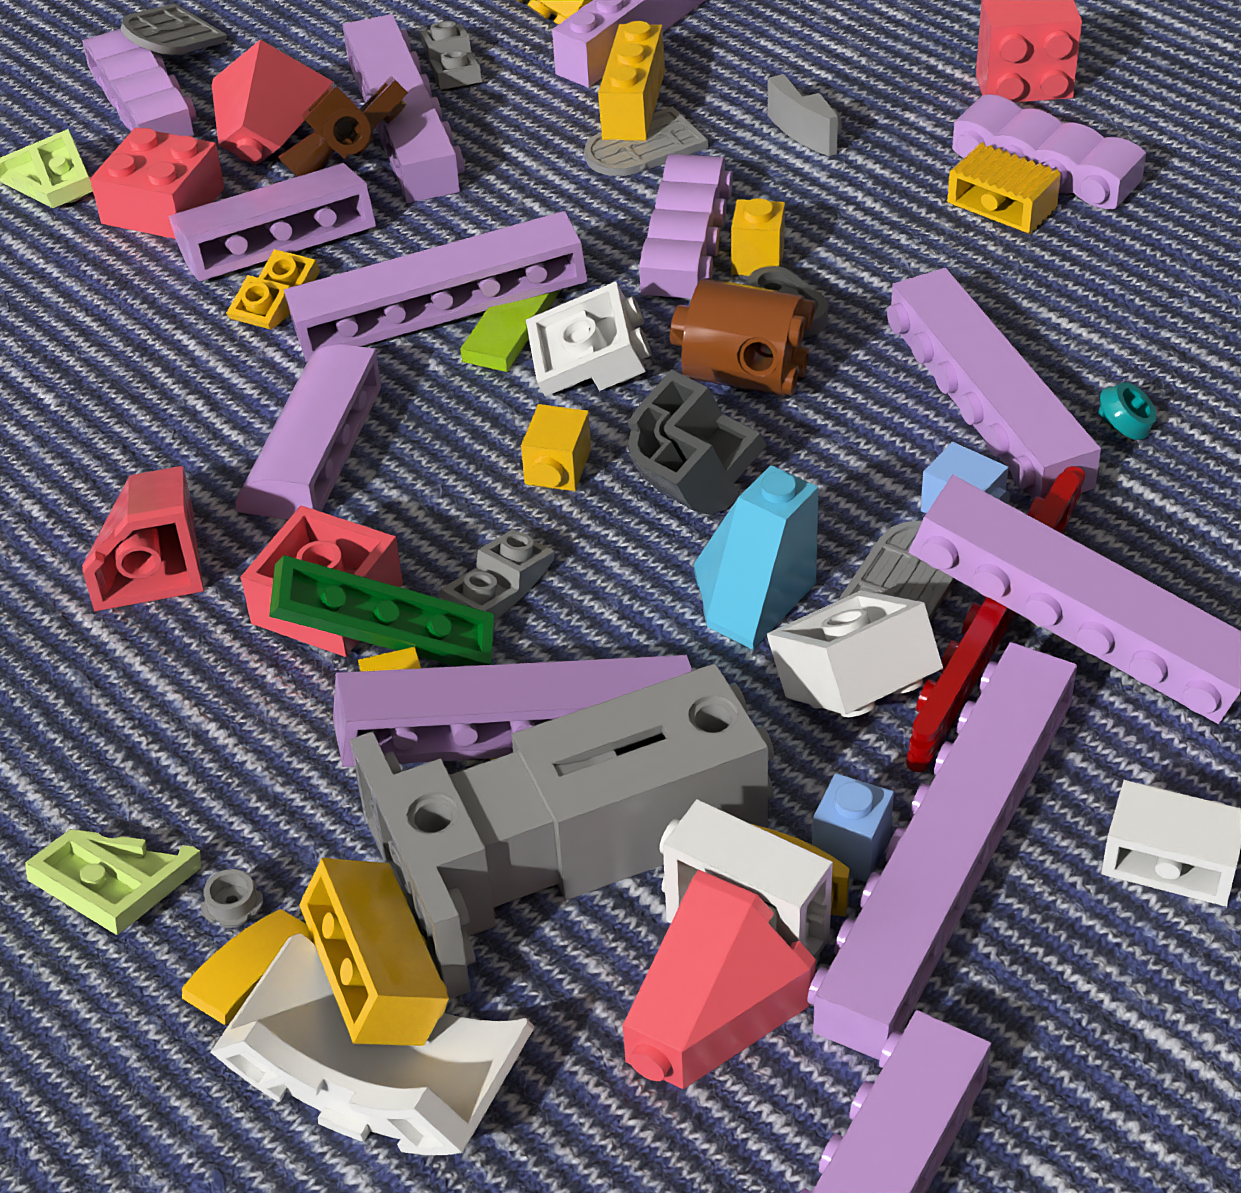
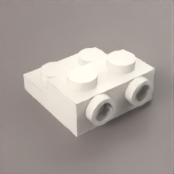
[526,281,652,397]

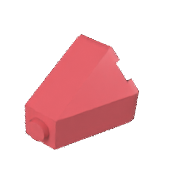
[212,40,334,166]
[82,466,204,612]
[623,869,816,1089]

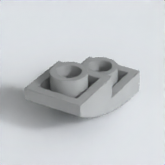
[420,21,482,90]
[768,74,842,156]
[440,529,555,621]

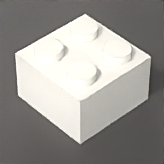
[767,590,943,717]

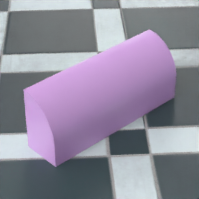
[169,163,376,281]
[236,345,381,520]

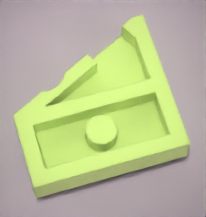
[0,129,93,208]
[25,829,201,935]

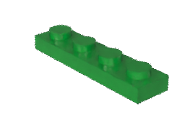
[269,555,494,667]

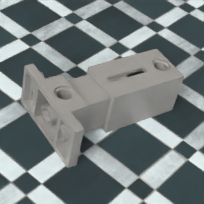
[349,663,774,1000]

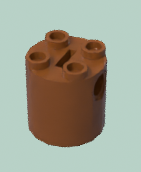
[670,278,816,396]

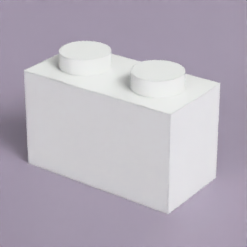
[1101,780,1241,907]

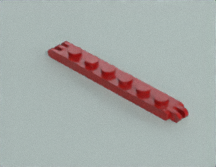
[906,466,1085,772]

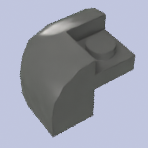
[627,370,767,515]

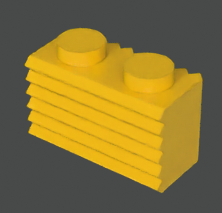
[947,142,1061,235]

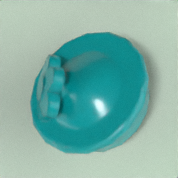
[1099,382,1157,440]

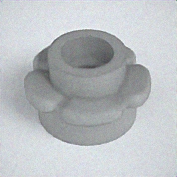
[201,869,263,928]

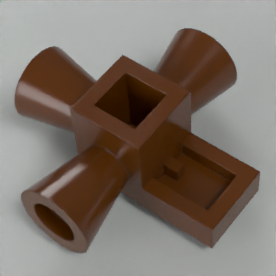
[278,76,408,177]

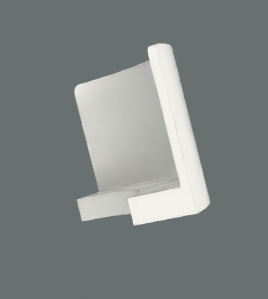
[211,934,534,1155]

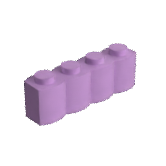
[82,29,197,136]
[952,94,1146,209]
[639,154,733,298]

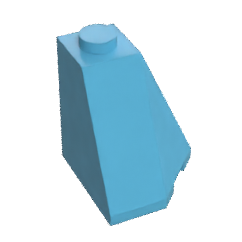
[694,465,819,650]

